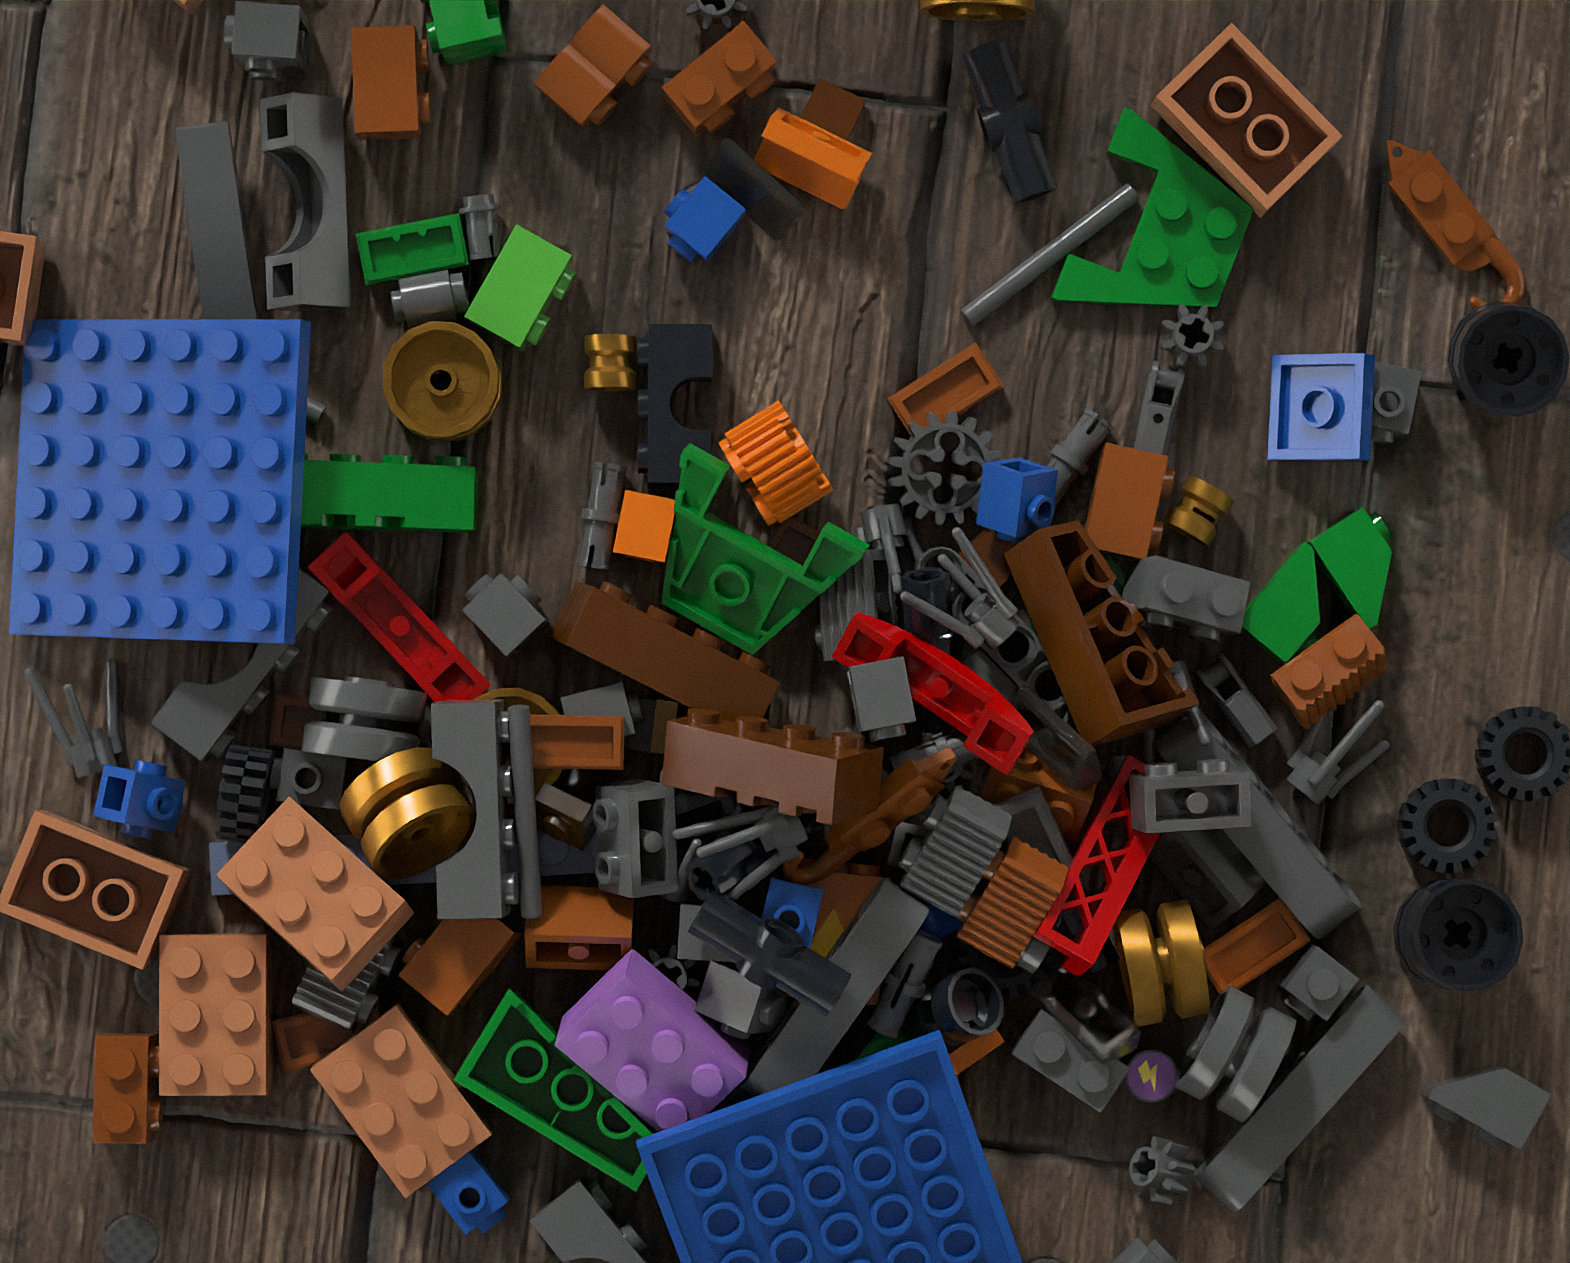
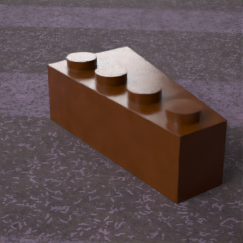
[1004,520,1200,748]
[548,581,780,722]
[662,708,884,825]

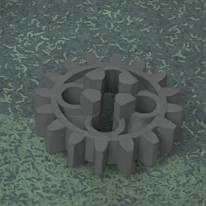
[887,410,1002,525]

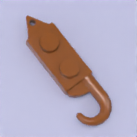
[1385,140,1526,309]
[782,747,957,885]

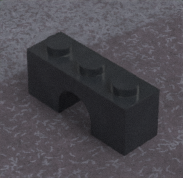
[637,324,713,486]

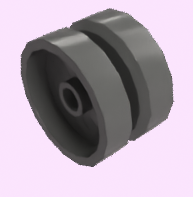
[301,676,427,761]
[1175,985,1296,1122]

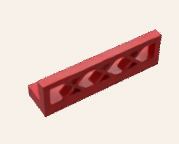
[1033,755,1160,977]

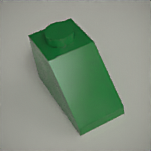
[1307,507,1392,629]
[1241,541,1320,665]

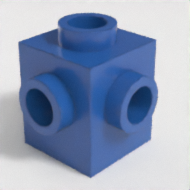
[93,760,186,839]

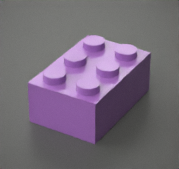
[555,948,751,1132]

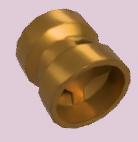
[584,334,637,392]
[1163,475,1235,547]

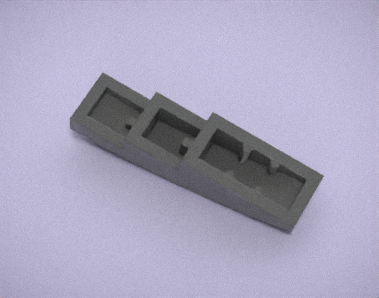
[176,121,259,319]

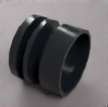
[1446,301,1570,417]
[1393,878,1524,991]

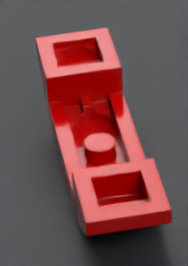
[307,531,491,702]
[831,612,1034,776]

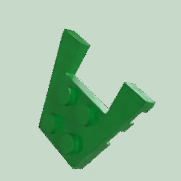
[1050,107,1254,309]
[661,443,870,655]

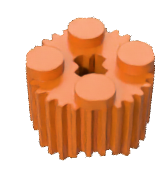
[718,400,834,526]

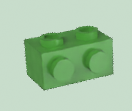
[464,224,577,353]

